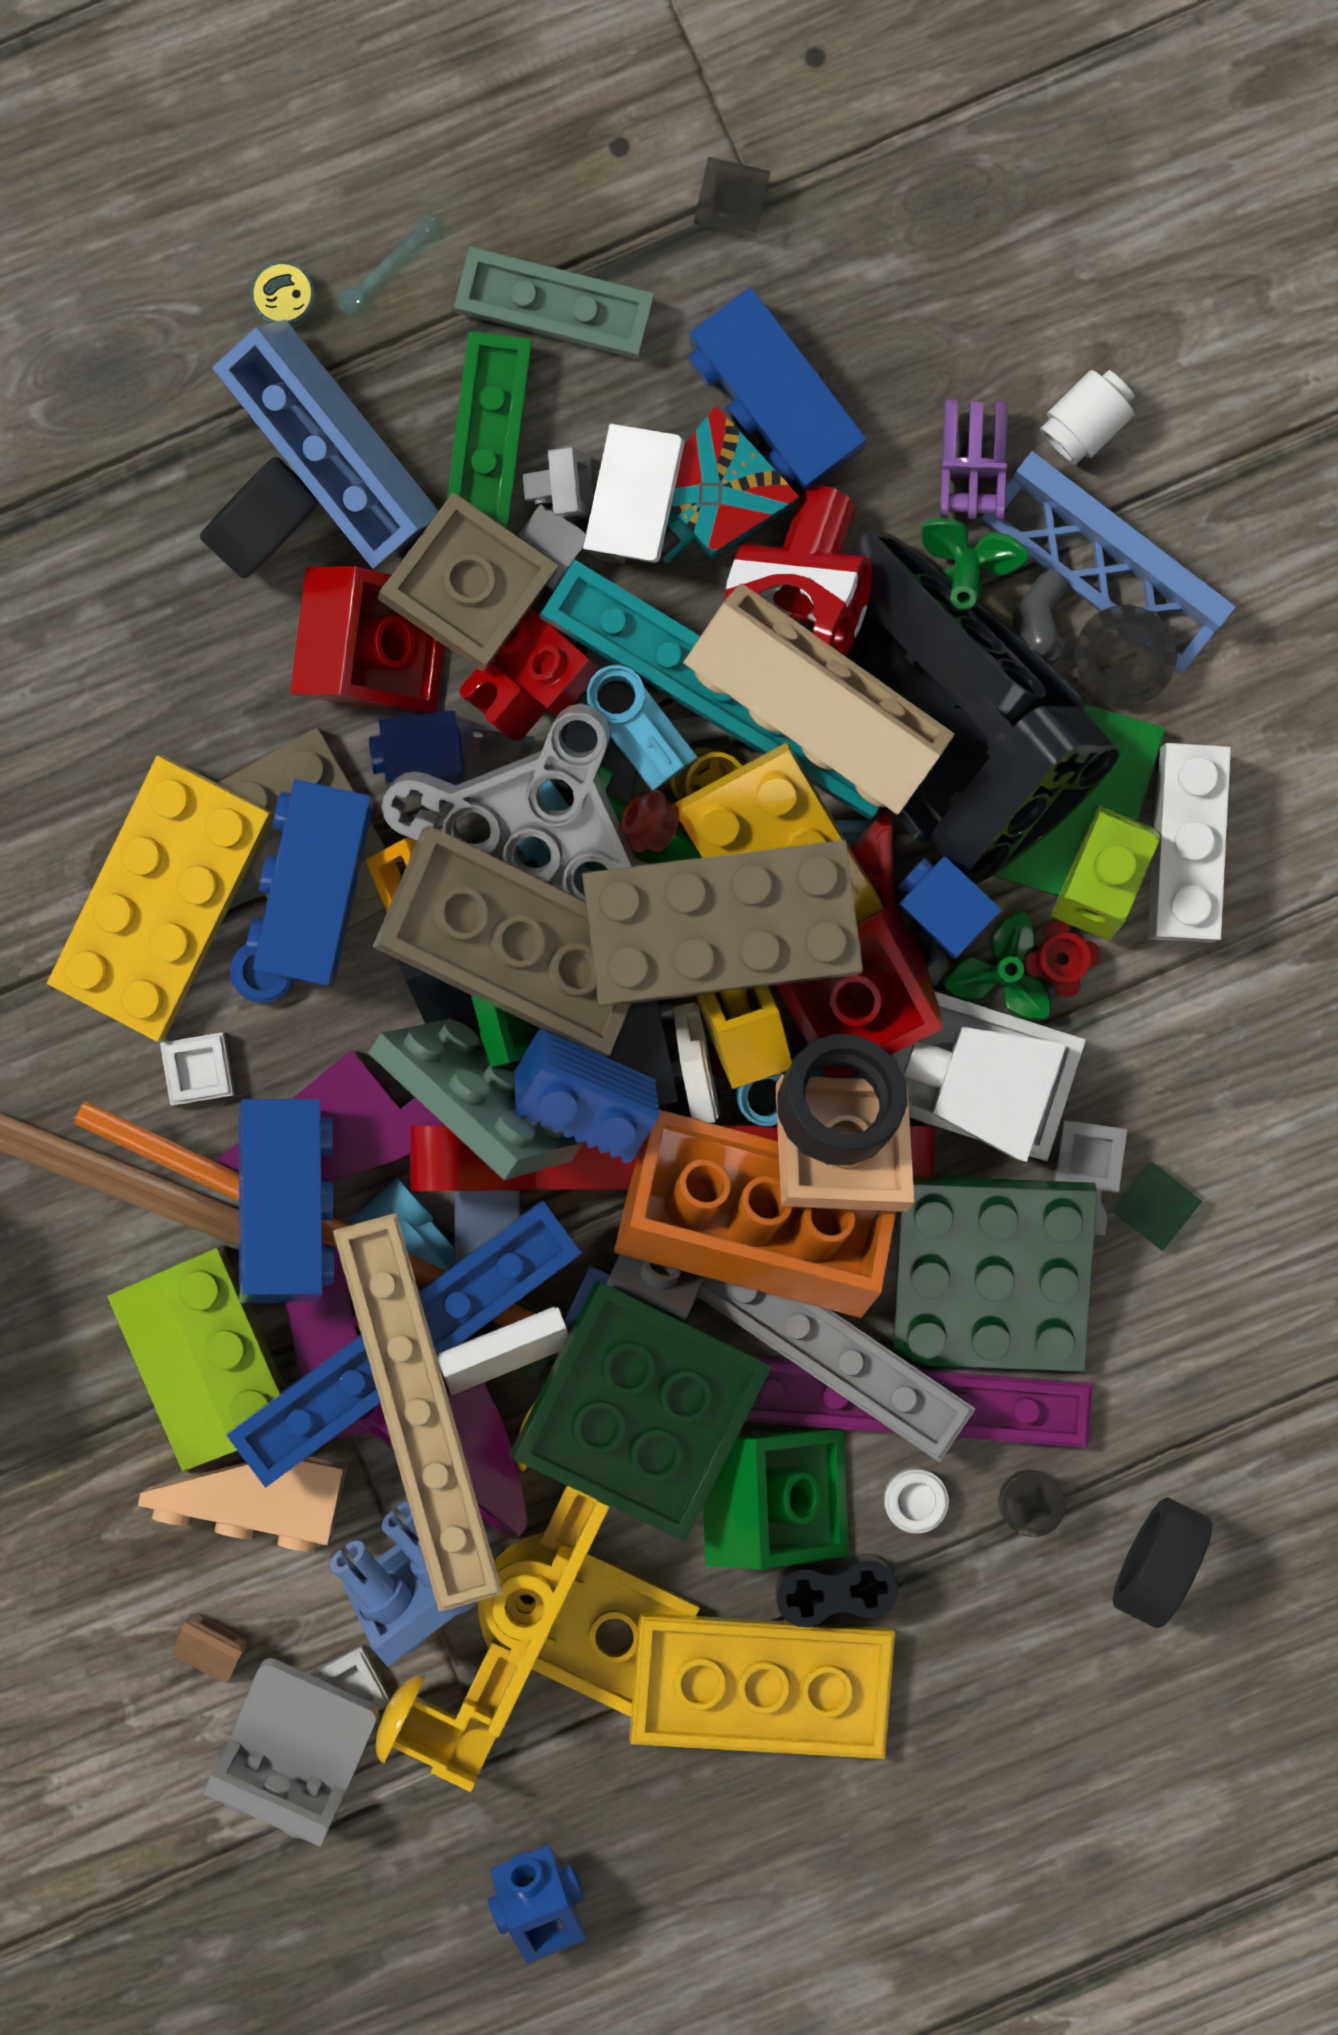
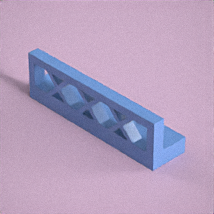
[980,451,1236,674]

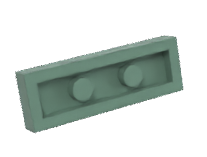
[453,246,654,359]

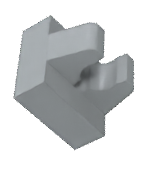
[523,447,594,521]

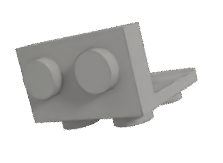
[203,1658,379,1847]

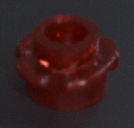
[622,790,679,853]

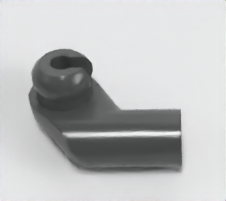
[1013,567,1070,665]

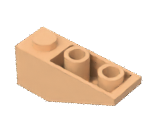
[138,1456,348,1552]

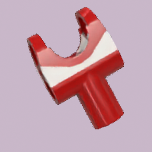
[724,485,872,657]

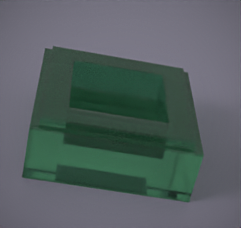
[1111,1161,1202,1251]

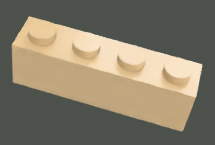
[683,583,954,815]

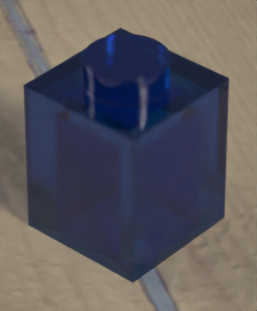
[369,710,466,787]

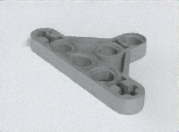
[382,704,650,902]

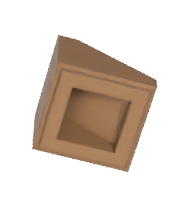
[173,1613,249,1683]

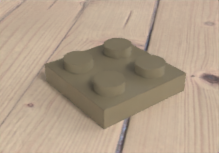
[378,492,559,673]

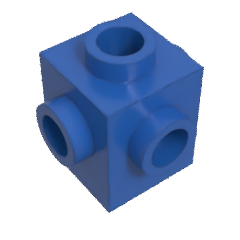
[488,1845,587,1964]

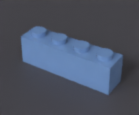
[212,319,439,569]

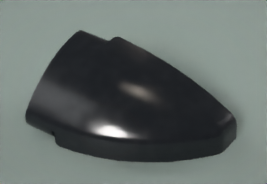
[846,530,1121,884]

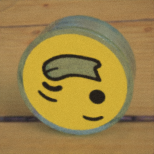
[251,261,316,327]

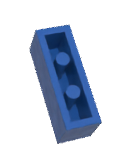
[687,286,867,493]
[245,779,375,987]
[238,1099,334,1303]

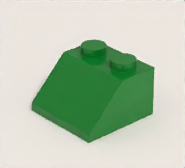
[703,1428,849,1570]

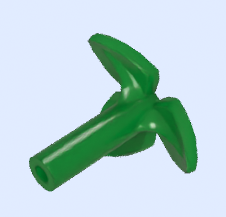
[920,518,1029,610]
[943,911,1051,1021]

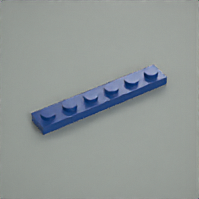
[226,1200,581,1488]

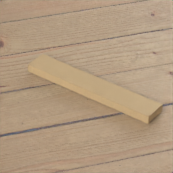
[333,1213,502,1612]

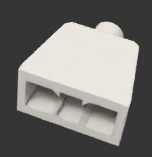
[903,1027,1066,1162]

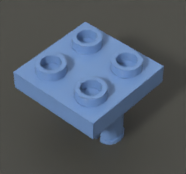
[330,1501,477,1667]

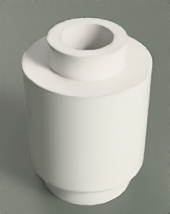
[1040,370,1135,465]

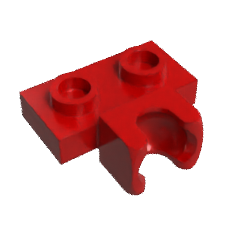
[460,608,601,742]

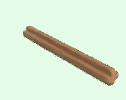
[0,1113,239,1247]

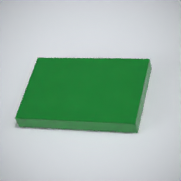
[992,704,1165,896]

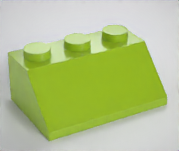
[107,1245,287,1472]

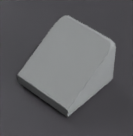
[517,504,586,593]

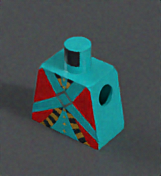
[660,406,799,564]

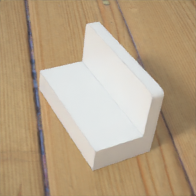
[583,424,684,565]

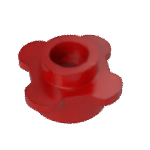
[1024,921,1100,997]

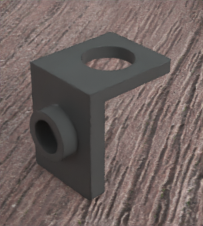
[607,1255,705,1324]

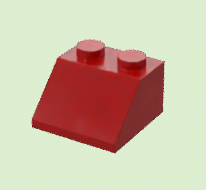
[290,566,444,715]
[776,901,945,1078]

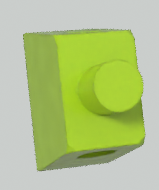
[1050,805,1160,941]

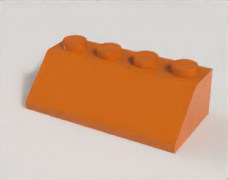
[614,1109,896,1318]

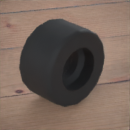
[200,457,319,579]

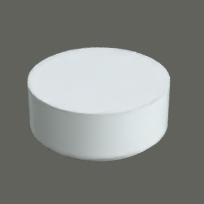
[884,1467,949,1533]

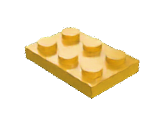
[674,742,882,922]

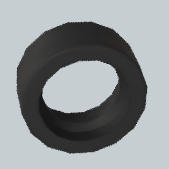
[777,1034,907,1165]
[1112,1497,1213,1628]

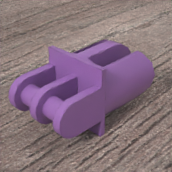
[940,400,1008,520]

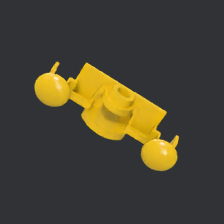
[376,1401,700,1792]

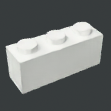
[1147,743,1231,943]

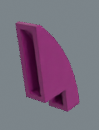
[215,1050,445,1182]
[349,1313,527,1537]

